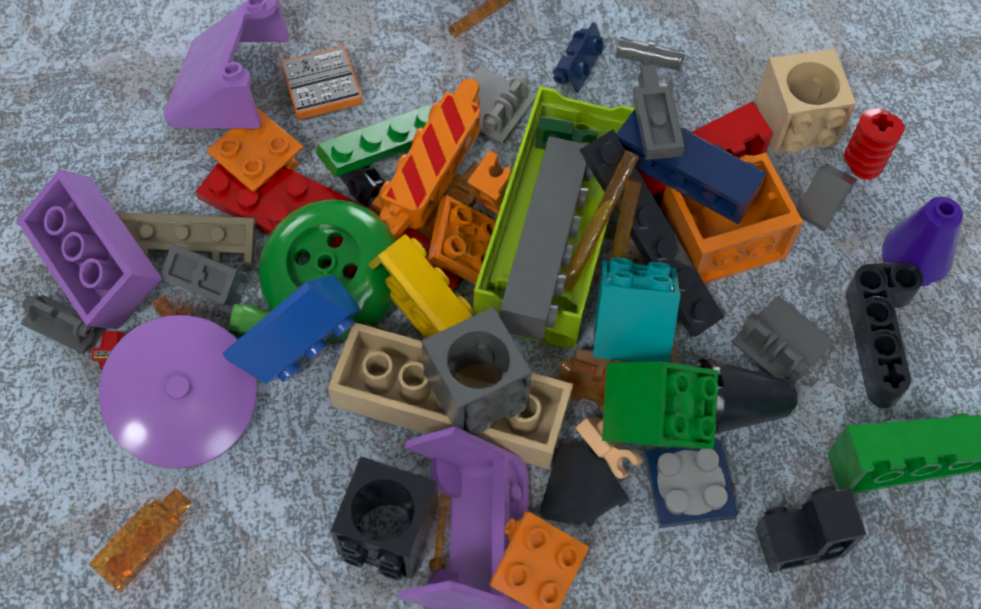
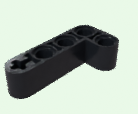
[846,262,924,408]

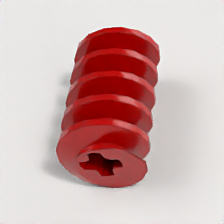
[844,109,905,180]

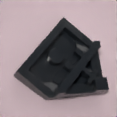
[539,443,630,528]

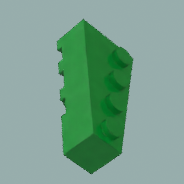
[827,413,981,494]

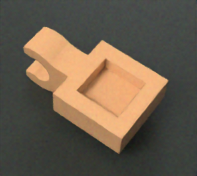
[576,417,643,479]

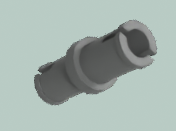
[616,37,685,72]

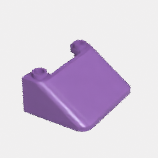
[163,0,289,129]

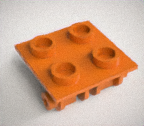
[206,107,304,193]
[489,511,589,609]

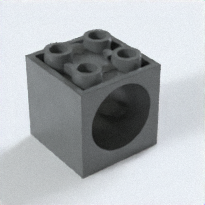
[421,307,532,435]

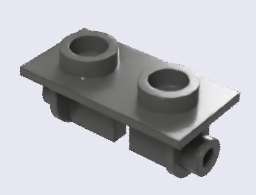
[21,294,102,354]

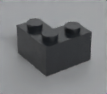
[755,486,867,573]

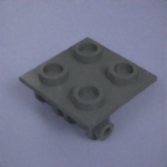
[731,295,835,386]

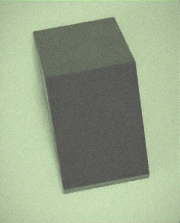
[797,163,857,231]

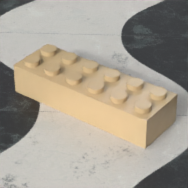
[328,322,573,470]

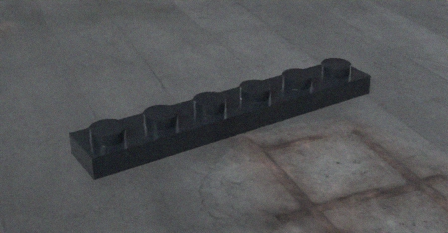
[579,129,724,337]

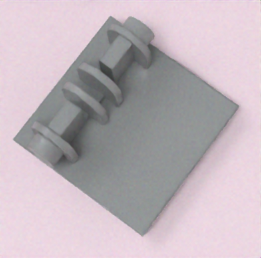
[471,67,536,143]

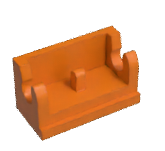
[467,150,511,216]

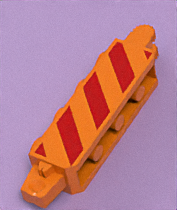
[379,78,481,239]

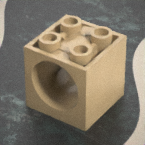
[755,48,856,153]

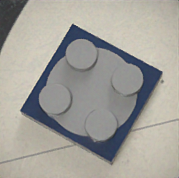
[644,441,738,529]

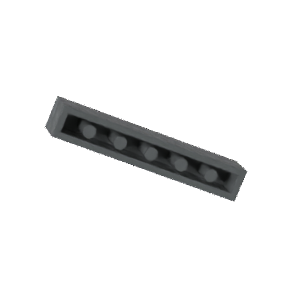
[499,136,593,341]

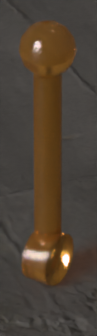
[429,494,452,573]

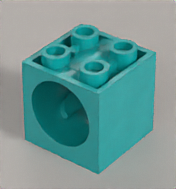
[593,257,680,362]

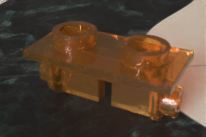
[557,357,607,410]

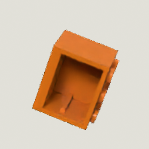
[660,153,804,284]

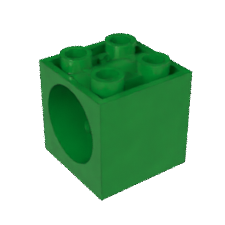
[602,361,718,449]

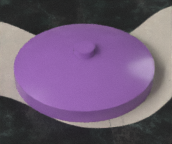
[99,315,257,469]

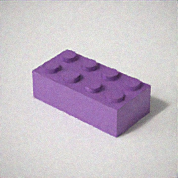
[16,169,162,329]

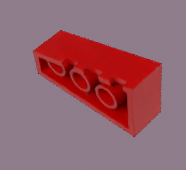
[638,101,773,207]

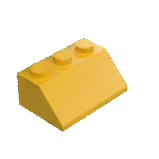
[368,234,473,339]

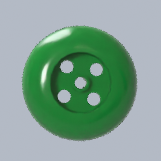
[259,200,397,342]

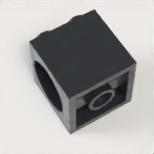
[330,456,439,580]

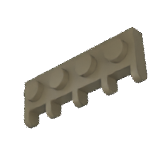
[116,212,256,268]

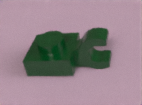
[535,116,598,150]

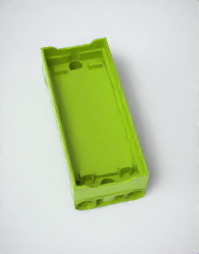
[473,86,635,348]

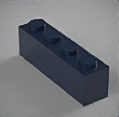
[616,109,767,224]

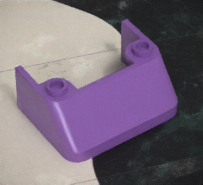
[399,427,529,609]

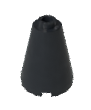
[695,358,798,434]

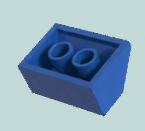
[222,275,361,384]

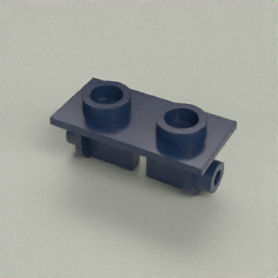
[553,22,604,93]

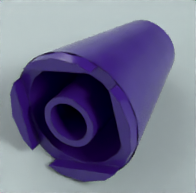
[882,197,963,287]

